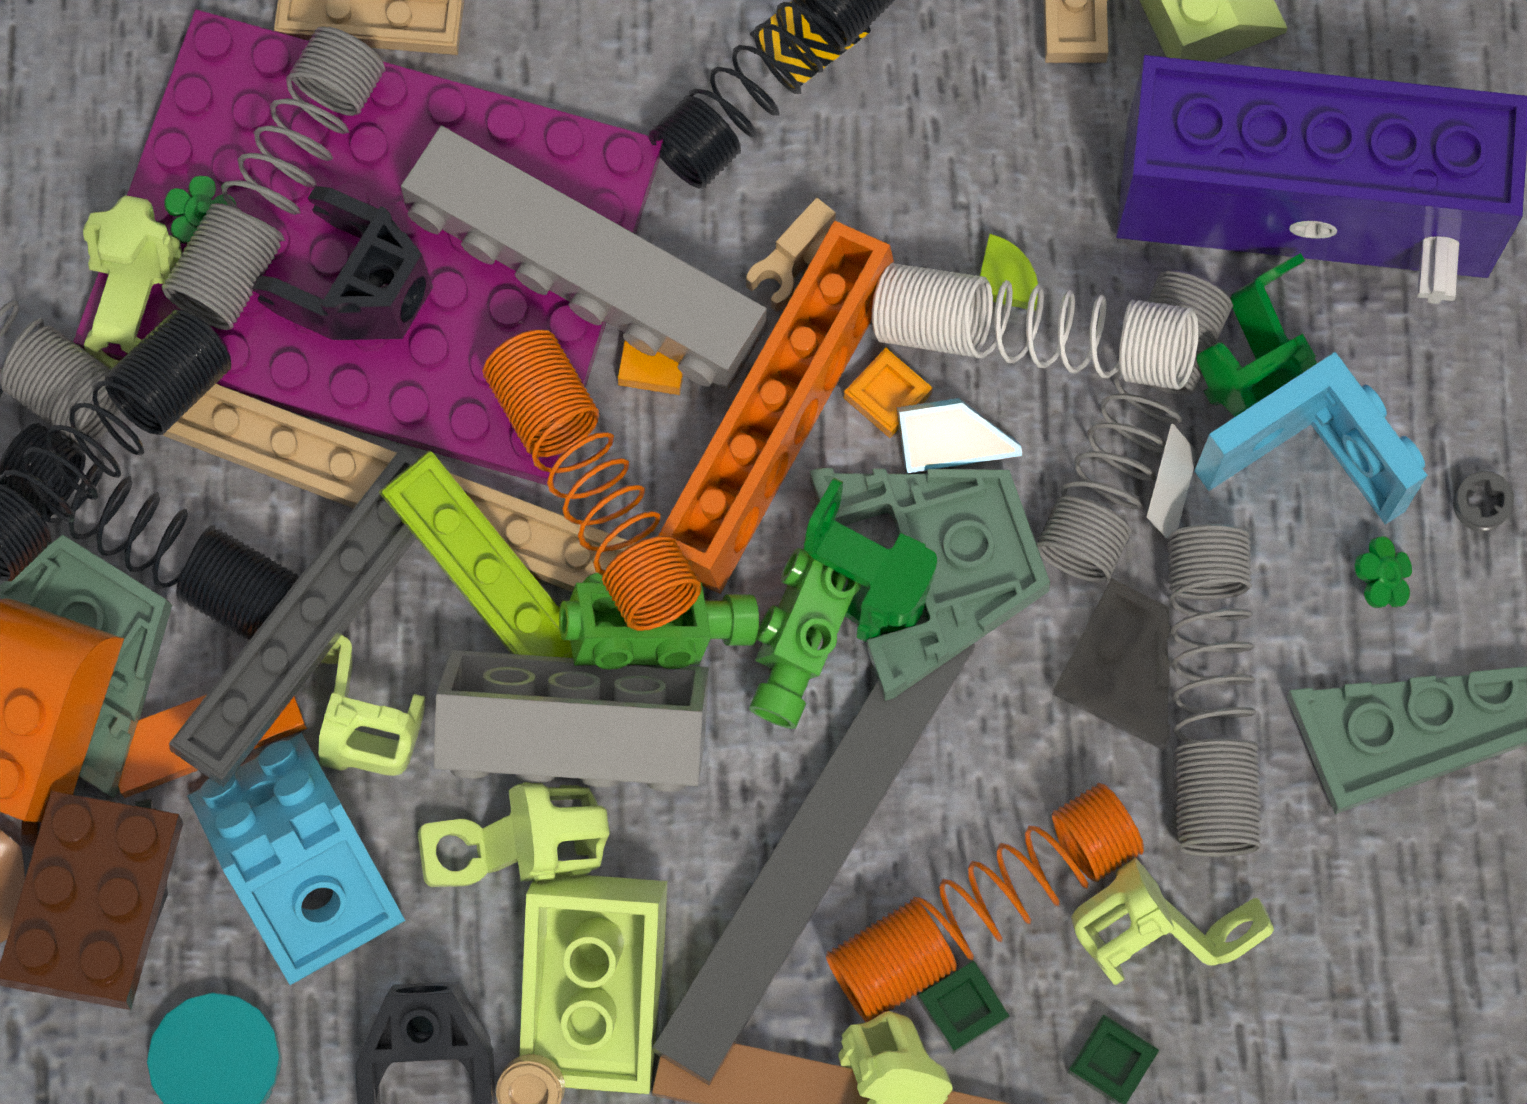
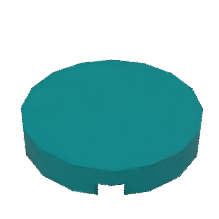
[147,993,282,1104]

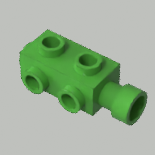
[749,547,861,729]
[559,573,759,670]

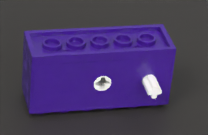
[1116,55,1527,304]

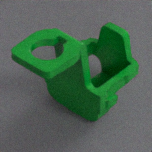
[1196,253,1317,417]
[804,478,937,642]

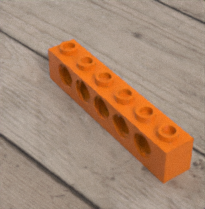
[658,220,894,594]

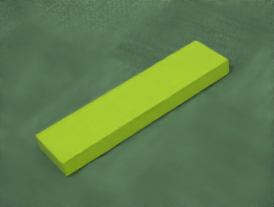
[379,451,573,658]

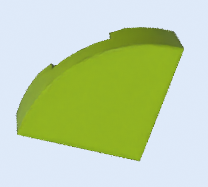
[980,234,1038,311]

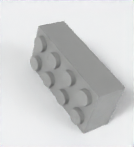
[434,650,709,792]

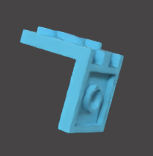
[1194,352,1428,525]
[187,733,406,985]

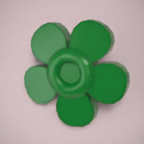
[164,176,237,244]
[1355,536,1412,609]

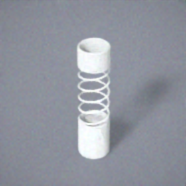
[872,263,1198,390]

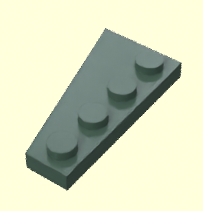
[1286,666,1527,814]

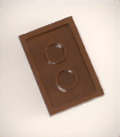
[0,791,183,1010]

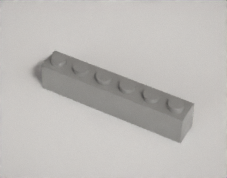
[401,126,767,391]

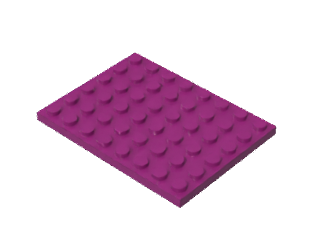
[73,9,663,486]

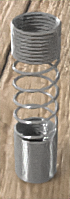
[162,26,385,330]
[1036,270,1233,583]
[0,300,121,446]
[1167,524,1262,857]

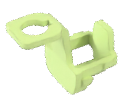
[83,195,182,369]
[319,635,425,776]
[418,782,610,887]
[1071,858,1274,985]
[838,1011,953,1104]

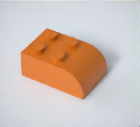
[0,598,124,822]

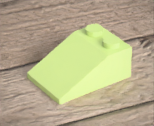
[519,874,668,1094]

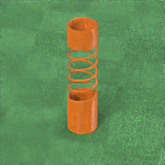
[482,329,702,631]
[826,782,1144,1022]

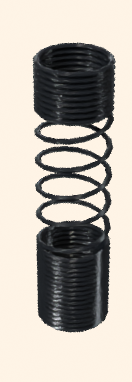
[649,0,895,189]
[0,310,231,582]
[0,423,299,641]

